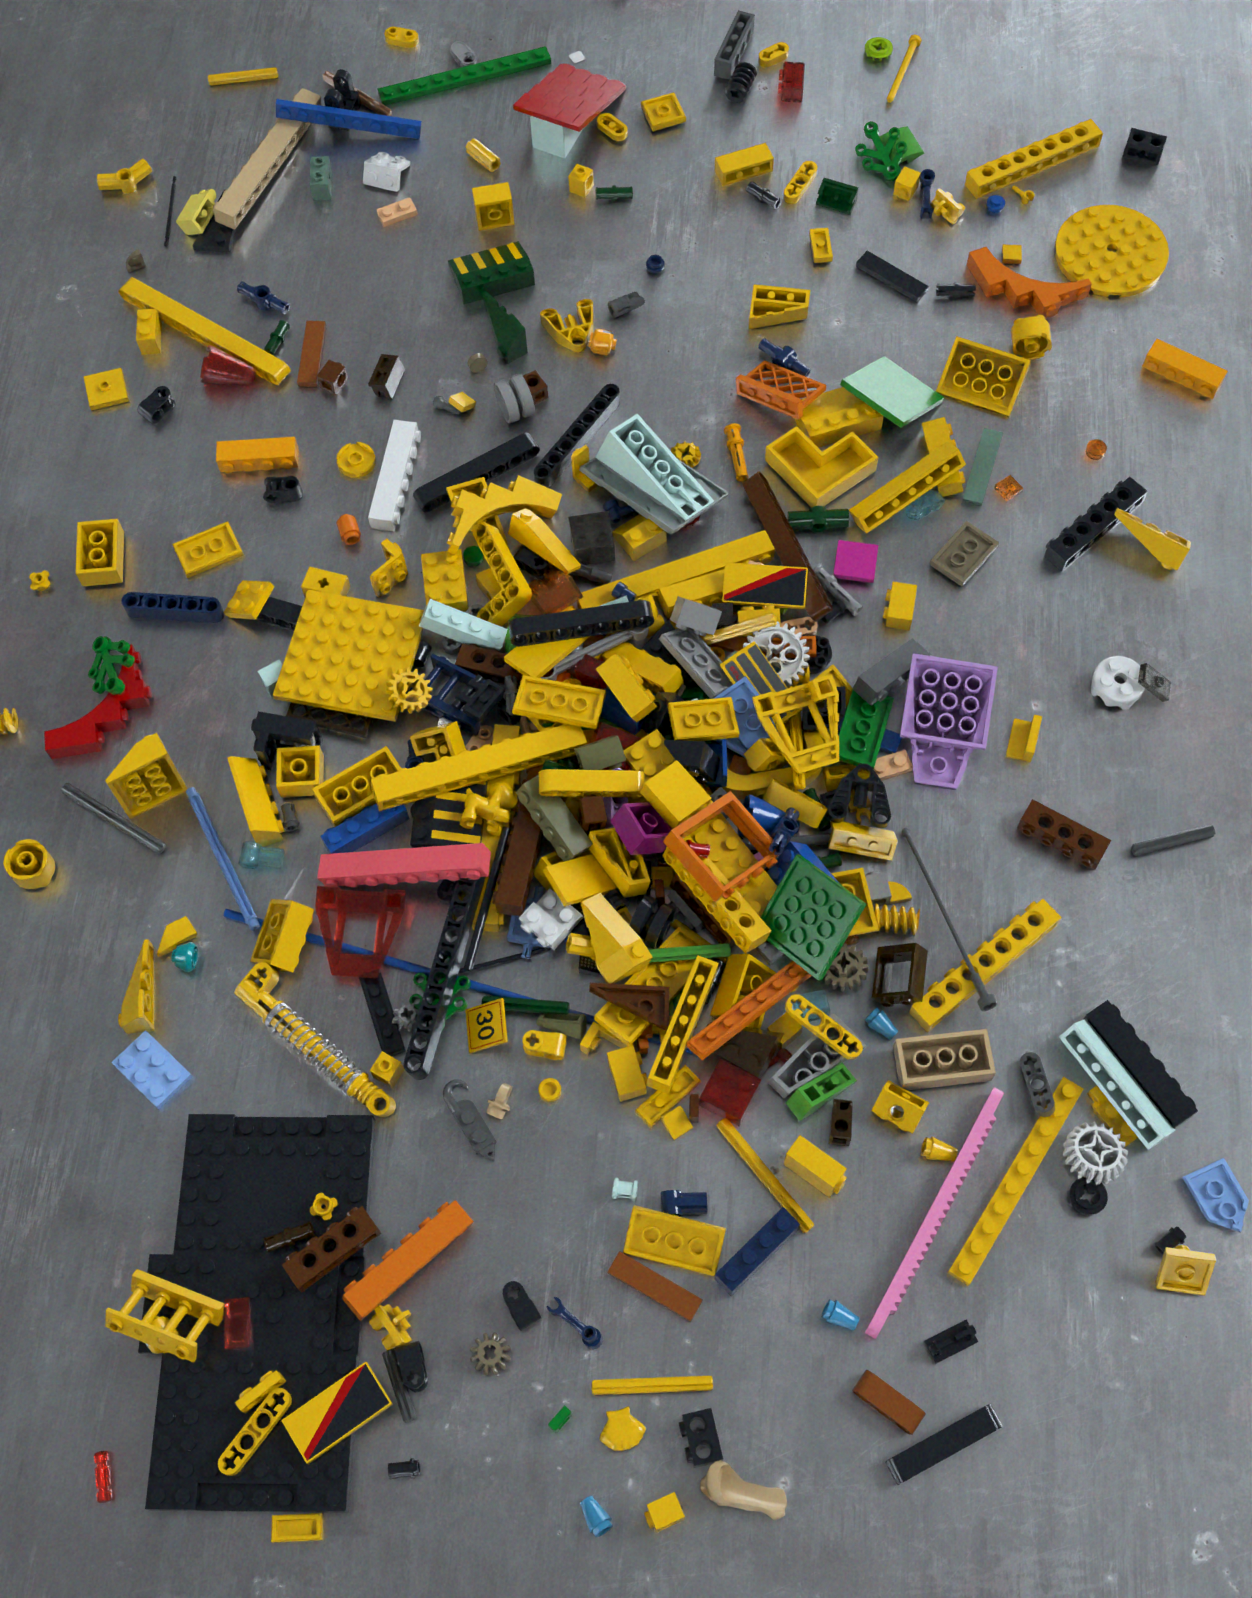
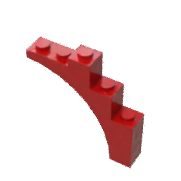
[44,644,152,759]

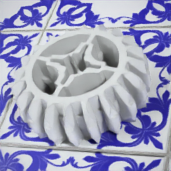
[1063,1121,1128,1185]

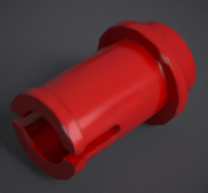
[685,840,710,858]

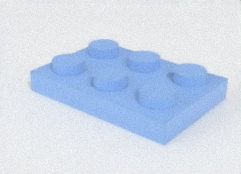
[111,1030,193,1109]

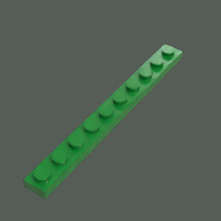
[377,46,551,106]

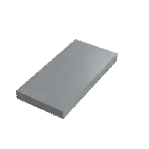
[659,627,733,699]

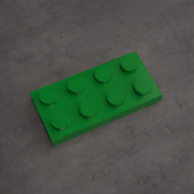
[838,684,894,769]

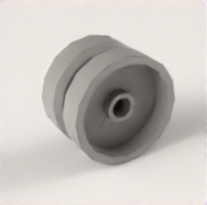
[494,374,535,424]

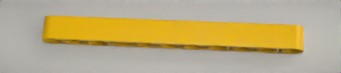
[118,277,291,385]

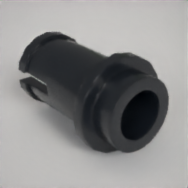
[821,599,846,624]
[1154,1226,1187,1255]
[388,1458,420,1480]

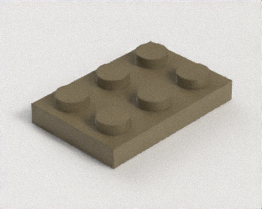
[929,521,999,587]

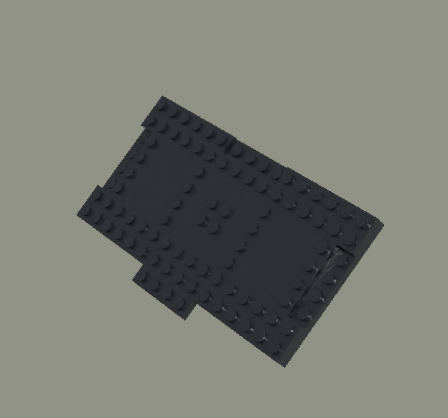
[138,1114,376,1513]

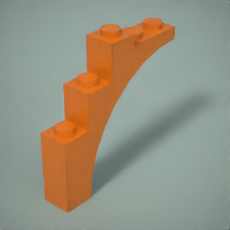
[967,247,1092,318]

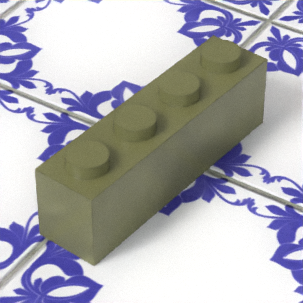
[516,775,593,861]

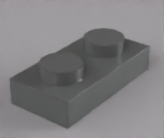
[667,890,705,933]

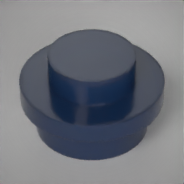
[646,255,665,273]

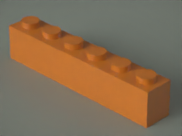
[342,1200,474,1321]

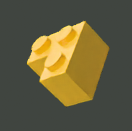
[409,721,466,760]

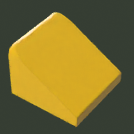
[661,1105,693,1140]

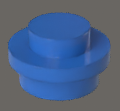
[986,195,1005,213]

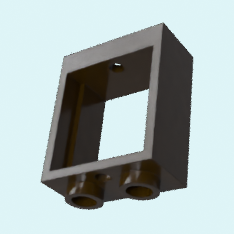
[872,943,928,1007]

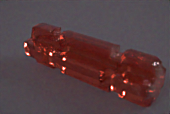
[94,1451,113,1503]

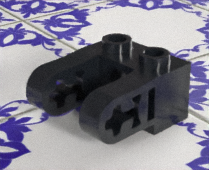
[324,69,361,131]

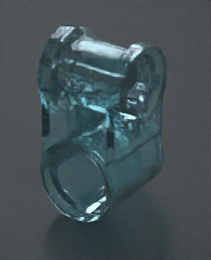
[906,487,945,520]

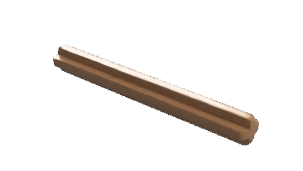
[322,71,392,116]

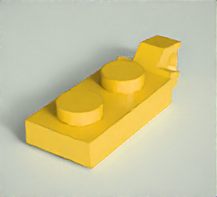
[1087,1085,1138,1148]

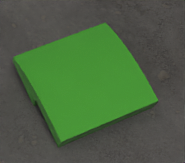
[879,126,924,163]

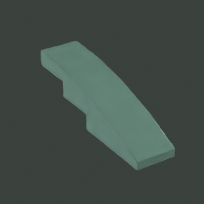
[963,428,1003,505]

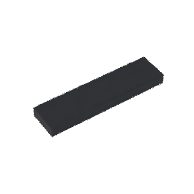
[856,250,929,302]
[358,968,406,1056]

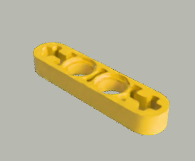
[785,994,863,1060]
[218,1388,292,1476]

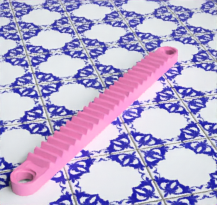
[865,1087,1004,1339]

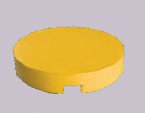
[336,442,376,478]

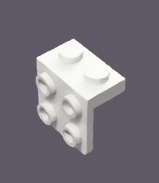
[363,152,410,192]

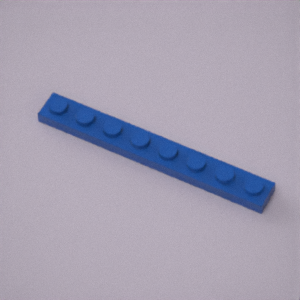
[276,99,421,139]

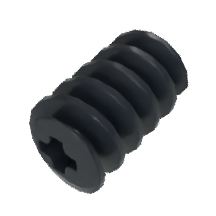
[725,62,757,103]

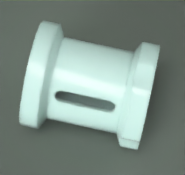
[612,1178,638,1202]

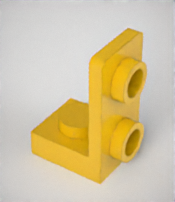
[571,445,598,493]
[580,1021,633,1055]

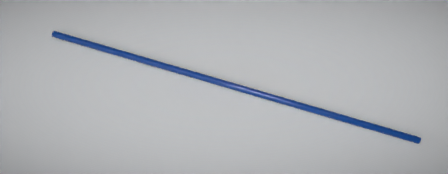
[224,909,709,1059]

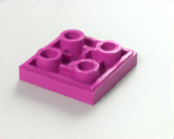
[833,540,879,583]

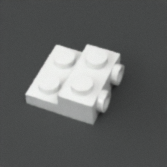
[519,888,584,950]

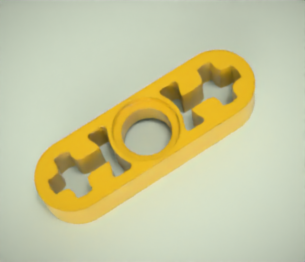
[783,161,817,204]

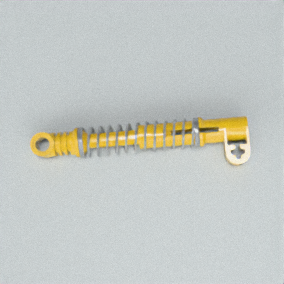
[234,962,396,1118]

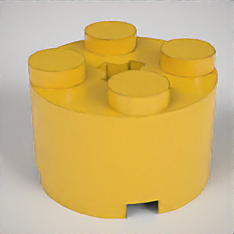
[1011,315,1052,360]
[3,839,55,889]

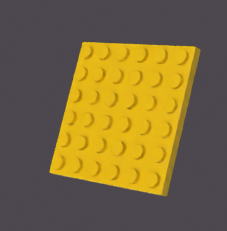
[273,590,424,722]

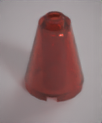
[200,345,256,386]

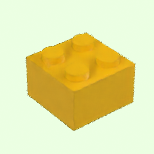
[472,182,515,231]
[276,745,324,798]

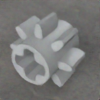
[392,1003,418,1032]

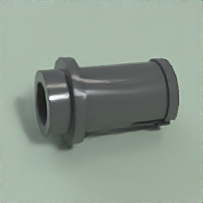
[281,803,300,832]

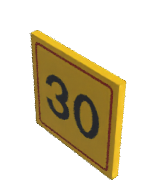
[465,998,508,1053]

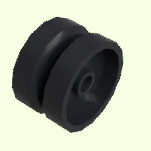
[629,895,676,949]

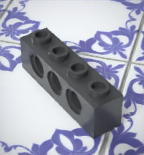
[714,10,755,80]

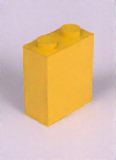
[640,760,712,829]
[783,1135,847,1198]

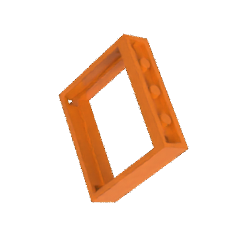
[663,791,778,902]

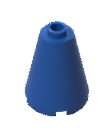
[738,794,800,837]

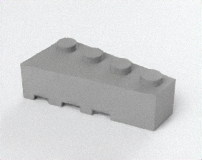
[767,1013,867,1099]

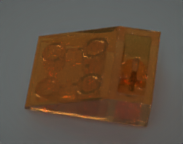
[528,568,583,614]

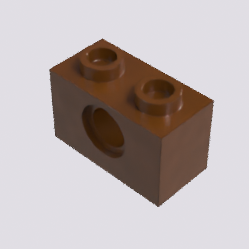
[577,794,607,836]

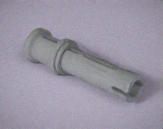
[813,564,863,616]

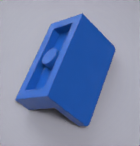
[705,739,727,787]

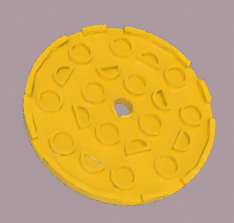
[1055,205,1169,297]

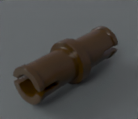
[264,1221,315,1253]

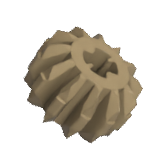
[470,1332,511,1376]

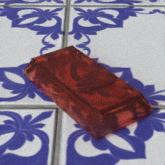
[225,1297,250,1350]

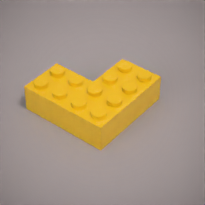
[765,426,879,508]

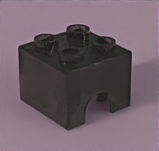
[568,511,615,565]

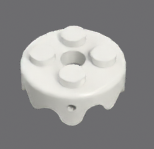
[1091,656,1146,710]

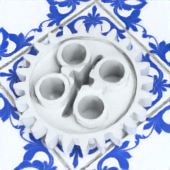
[743,621,810,686]

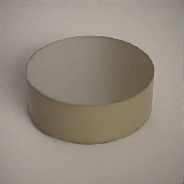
[467,353,488,373]

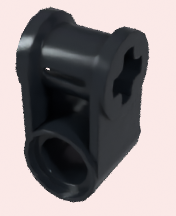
[137,386,175,424]
[263,476,303,503]
[513,545,550,580]
[502,1281,541,1331]
[395,1341,428,1392]

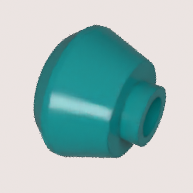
[171,942,198,972]

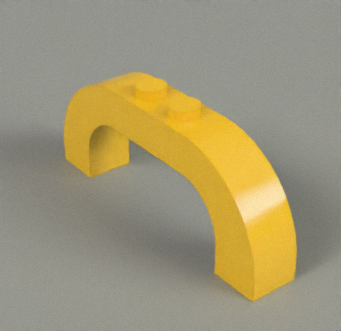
[712,731,824,799]

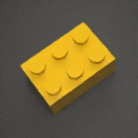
[76,519,124,586]
[421,549,469,612]

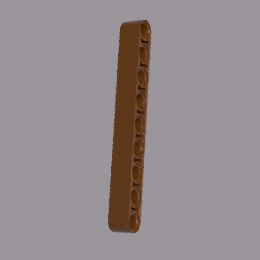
[742,471,833,622]

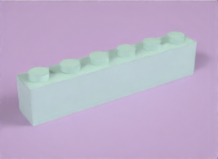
[1059,1019,1176,1150]

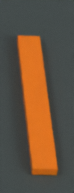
[686,961,812,1060]

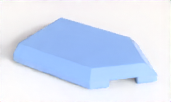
[1182,1158,1249,1232]

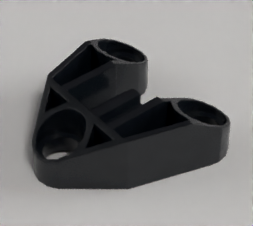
[827,764,891,828]

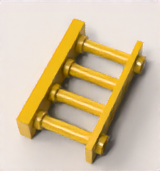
[105,1269,224,1363]

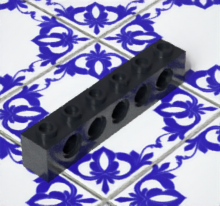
[1044,476,1148,572]

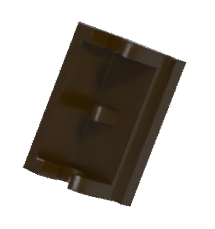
[368,354,405,399]

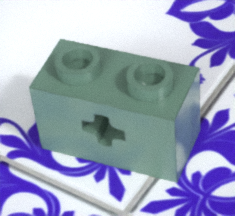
[309,156,332,200]

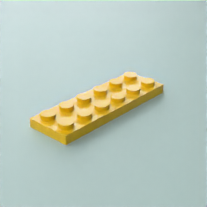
[594,926,711,1047]

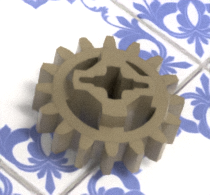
[824,943,869,992]

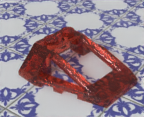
[315,886,406,978]

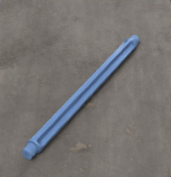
[186,787,260,931]

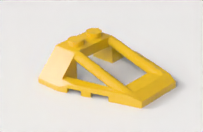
[752,674,839,774]

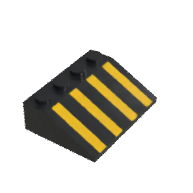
[410,780,488,848]

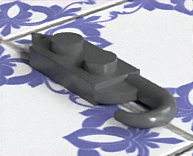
[443,1079,497,1161]

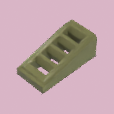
[536,1013,587,1039]

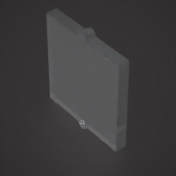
[285,867,331,914]

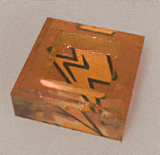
[994,475,1023,501]

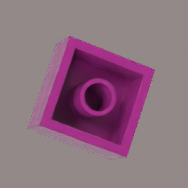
[610,802,672,855]

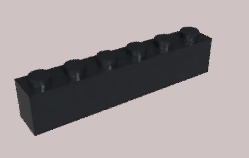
[1083,1000,1198,1129]

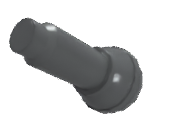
[433,396,461,415]

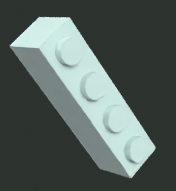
[419,599,508,651]

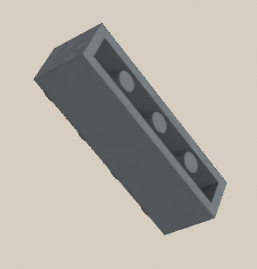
[853,638,931,705]

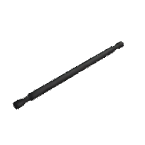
[164,176,176,247]
[458,948,552,973]

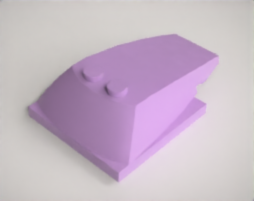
[900,653,998,790]

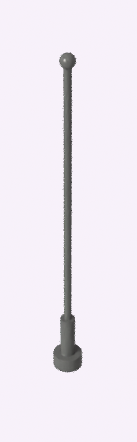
[902,828,998,1011]

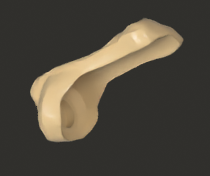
[700,1460,787,1520]

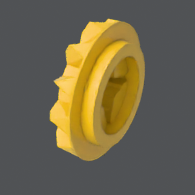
[671,440,701,468]

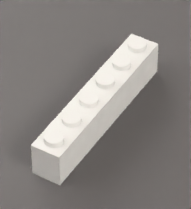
[368,420,421,532]

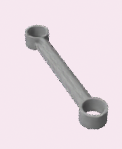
[541,627,649,681]

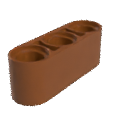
[852,1370,926,1435]

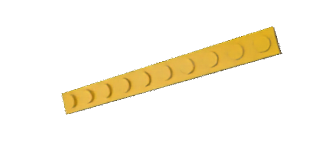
[948,1076,1084,1286]

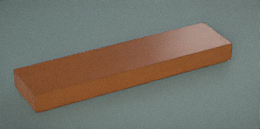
[297,321,326,387]
[607,1251,703,1322]

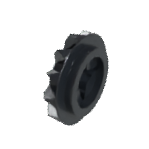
[1069,1177,1108,1215]

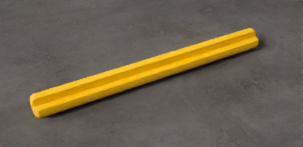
[788,685,806,790]
[716,1118,814,1233]

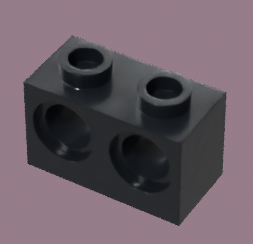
[1122,127,1167,165]
[679,1408,723,1468]

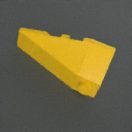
[118,939,154,1034]

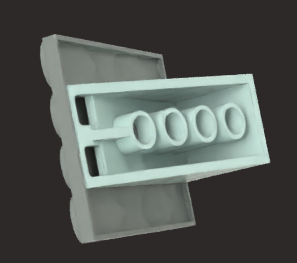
[579,414,729,534]

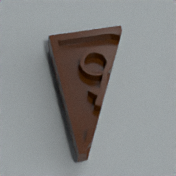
[589,982,670,1030]

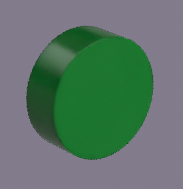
[463,546,484,567]

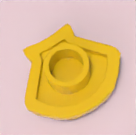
[599,1406,646,1451]

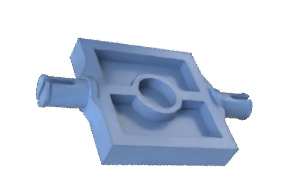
[507,886,551,959]

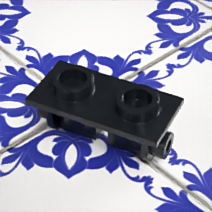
[924,1319,979,1364]

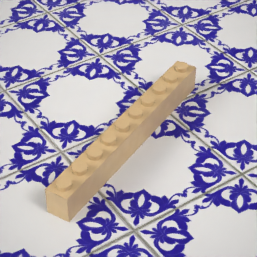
[213,88,322,230]

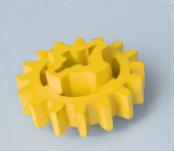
[386,667,433,714]

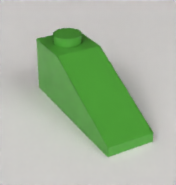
[786,1063,857,1121]

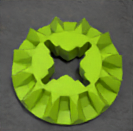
[865,37,893,61]

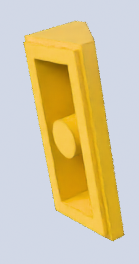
[823,764,869,792]

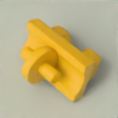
[930,188,965,225]
[369,1304,412,1350]

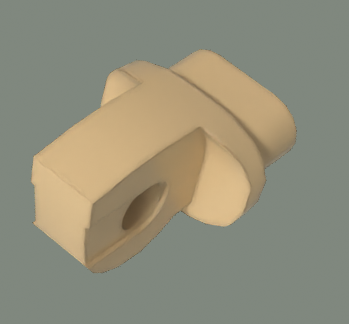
[486,1083,513,1120]

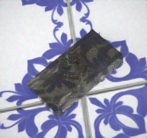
[1138,663,1171,702]

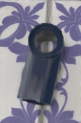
[661,1190,707,1217]

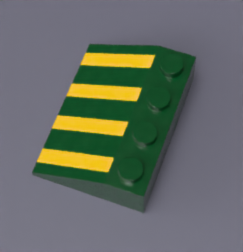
[448,241,535,305]

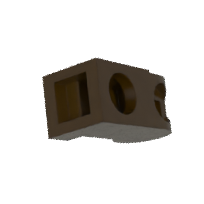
[828,1099,852,1146]

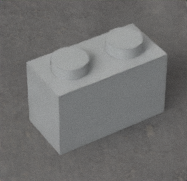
[670,596,722,636]

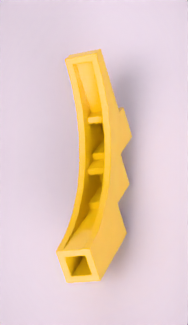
[446,475,562,555]

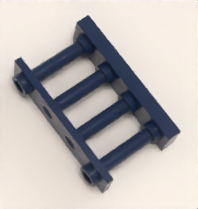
[406,654,503,737]

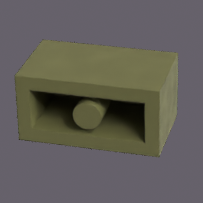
[574,735,626,770]

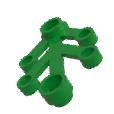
[855,121,907,181]
[88,636,135,695]
[409,957,471,1030]

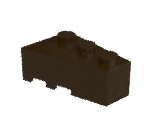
[706,1022,784,1078]

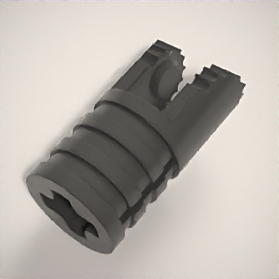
[608,292,645,318]

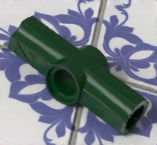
[787,506,849,533]

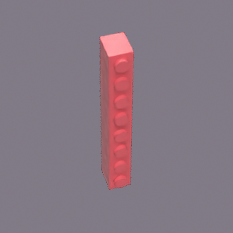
[317,843,491,889]

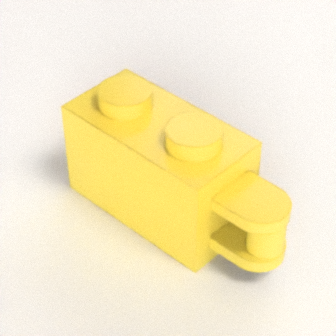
[176,189,216,235]

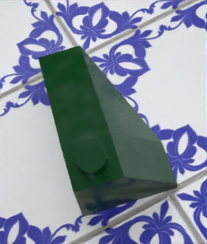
[483,291,528,363]

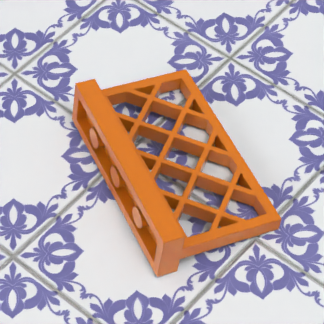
[736,360,826,419]

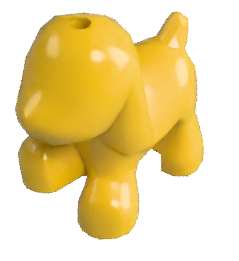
[460,782,518,836]

